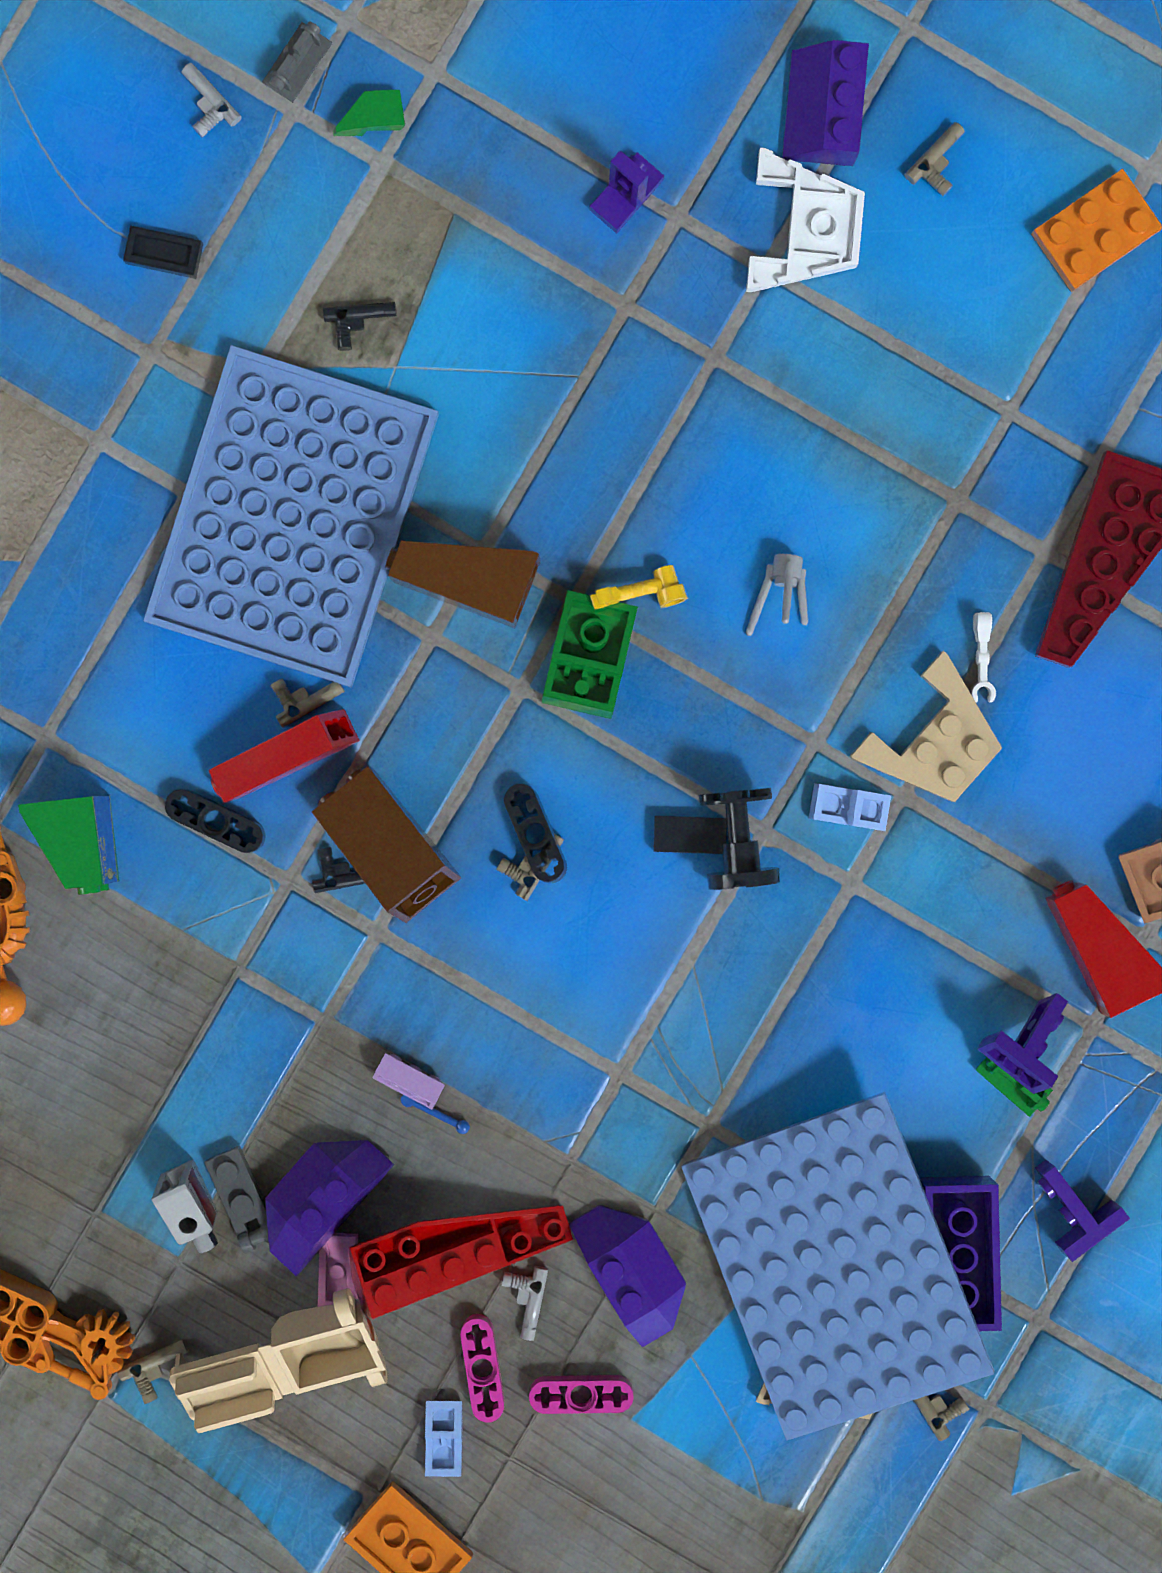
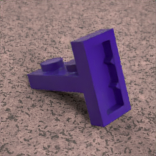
[590,150,664,234]
[977,993,1068,1094]
[1035,1160,1130,1262]

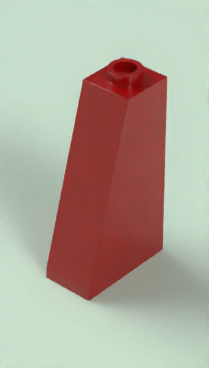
[208,709,360,803]
[1045,880,1162,1018]

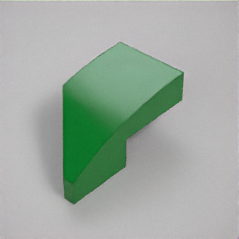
[333,90,405,136]

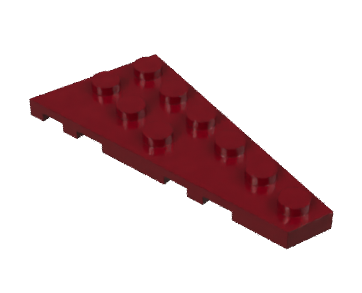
[1035,450,1162,668]

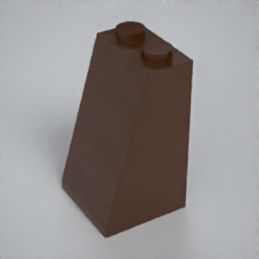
[385,541,540,629]
[312,766,461,923]

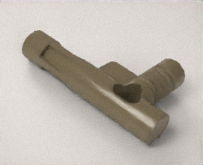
[904,122,965,196]
[270,678,345,728]
[496,833,564,901]
[117,1339,189,1404]
[914,1395,970,1441]

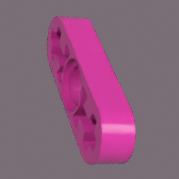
[460,1314,505,1423]
[529,1375,634,1414]

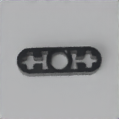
[504,784,567,883]
[165,789,266,853]

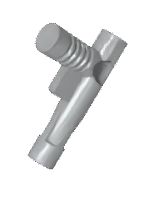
[182,63,242,138]
[501,1266,548,1341]

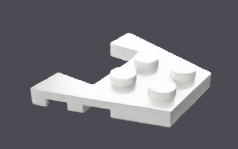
[746,148,865,292]

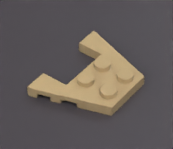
[849,651,1002,802]

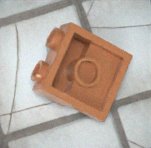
[1118,838,1162,924]

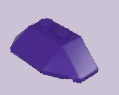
[265,1140,395,1276]
[569,1205,686,1347]

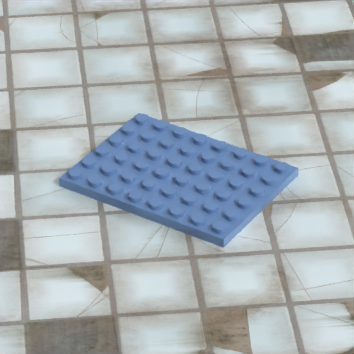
[143,345,439,688]
[681,1092,994,1441]

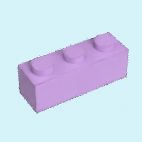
[373,1053,445,1110]

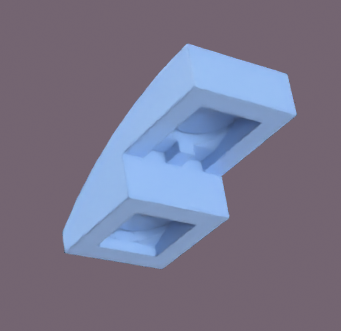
[808,783,891,831]
[425,1401,462,1477]

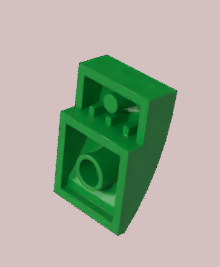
[542,590,638,719]

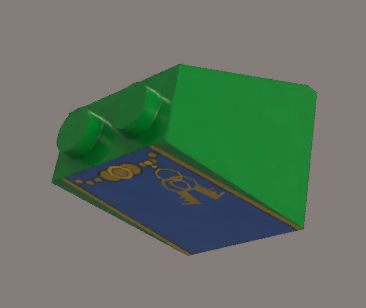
[18,796,120,895]

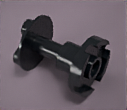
[699,788,780,890]

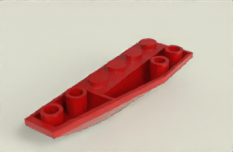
[349,1205,573,1319]

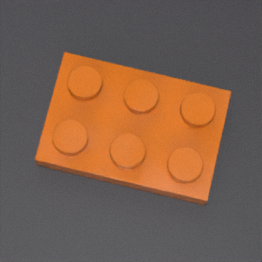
[1031,169,1162,293]
[343,1481,473,1573]

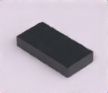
[123,226,203,279]
[653,816,727,854]

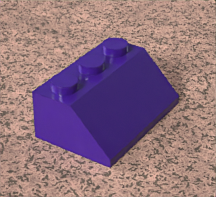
[782,40,869,166]

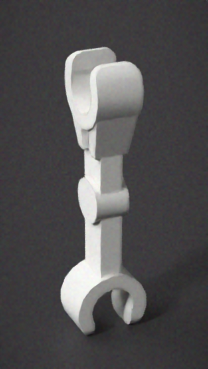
[970,612,996,702]

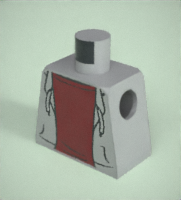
[151,1159,218,1253]

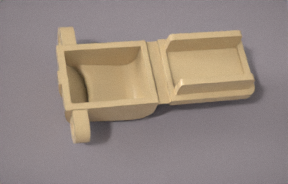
[169,1288,388,1433]

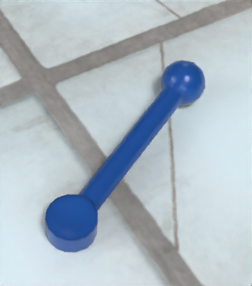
[401,1095,470,1134]

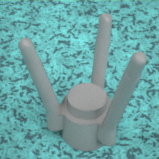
[746,554,808,636]

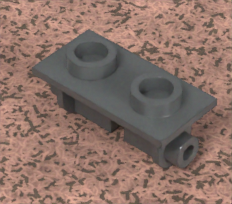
[262,21,332,103]

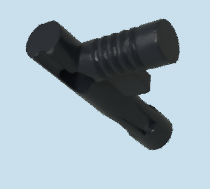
[323,302,397,351]
[312,847,365,894]

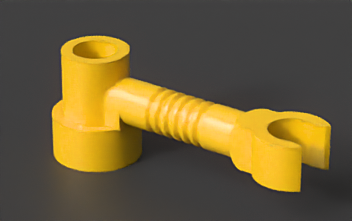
[590,565,688,609]

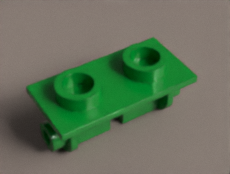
[975,1057,1053,1117]

